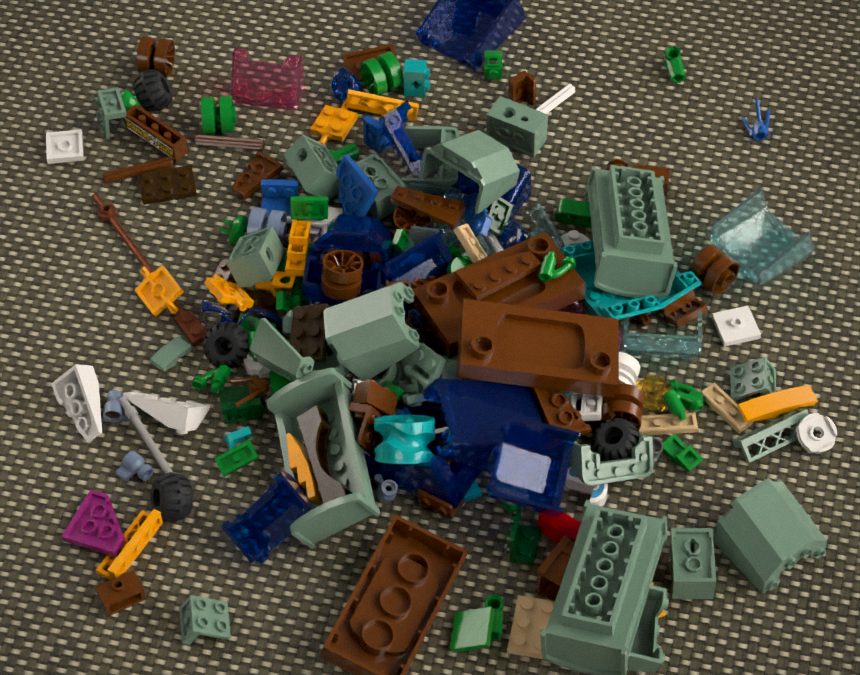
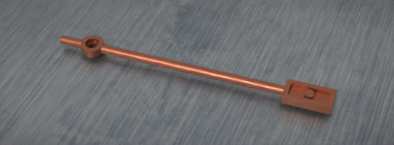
[92,193,207,347]

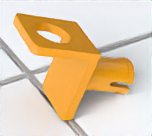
[255,271,296,297]

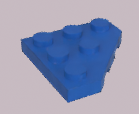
[336,155,379,234]
[448,192,492,246]

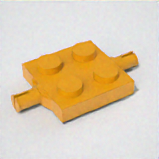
[310,101,358,145]
[134,265,184,316]
[204,273,254,311]

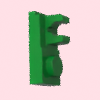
[214,440,259,477]

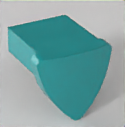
[224,426,251,450]

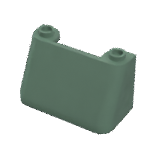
[558,433,654,485]

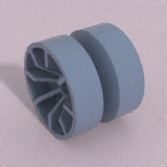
[247,207,287,245]

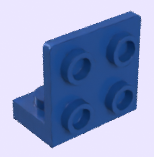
[363,109,404,154]
[261,179,299,217]

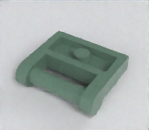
[404,343,447,392]

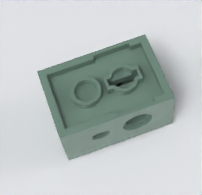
[486,96,548,158]
[283,134,340,202]
[356,153,407,221]
[226,226,285,288]
[669,528,716,599]

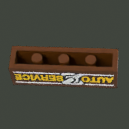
[124,104,189,162]

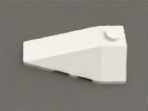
[51,364,102,442]
[123,392,210,434]

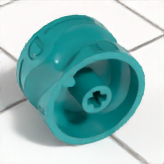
[374,415,435,464]

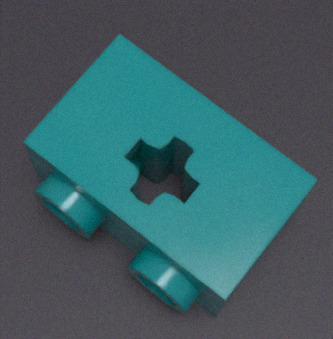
[403,59,430,98]

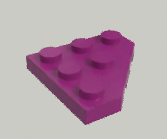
[61,490,125,557]

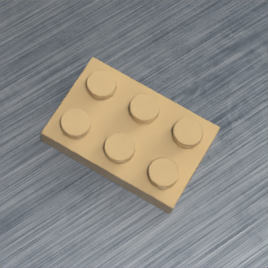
[507,595,555,659]

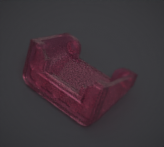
[231,48,306,110]

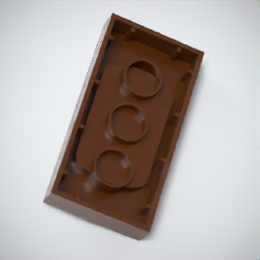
[412,232,586,358]
[457,298,619,398]
[319,514,469,675]

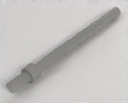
[119,396,173,473]

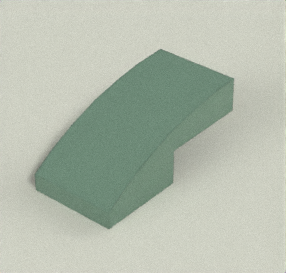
[150,337,192,372]

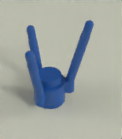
[742,98,770,141]

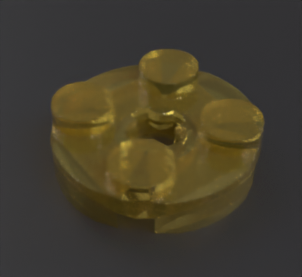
[635,375,672,412]

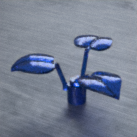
[201,291,283,325]

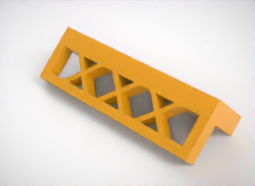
[346,89,419,121]
[96,509,163,580]

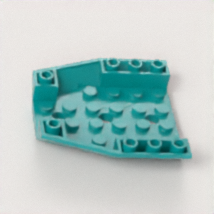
[559,240,701,319]

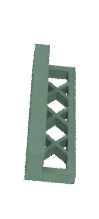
[732,408,816,463]

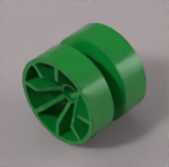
[360,51,404,95]
[201,96,236,135]

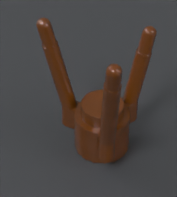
[229,375,269,406]

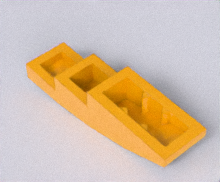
[285,220,311,276]
[737,385,818,422]
[286,433,323,506]

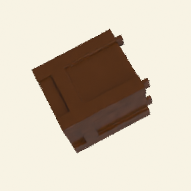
[536,535,575,601]

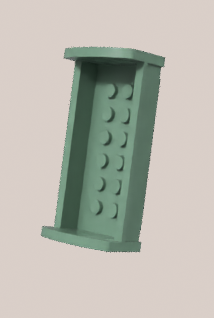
[584,165,678,298]
[266,368,380,549]
[540,500,667,675]

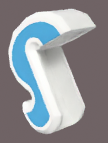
[565,467,608,507]

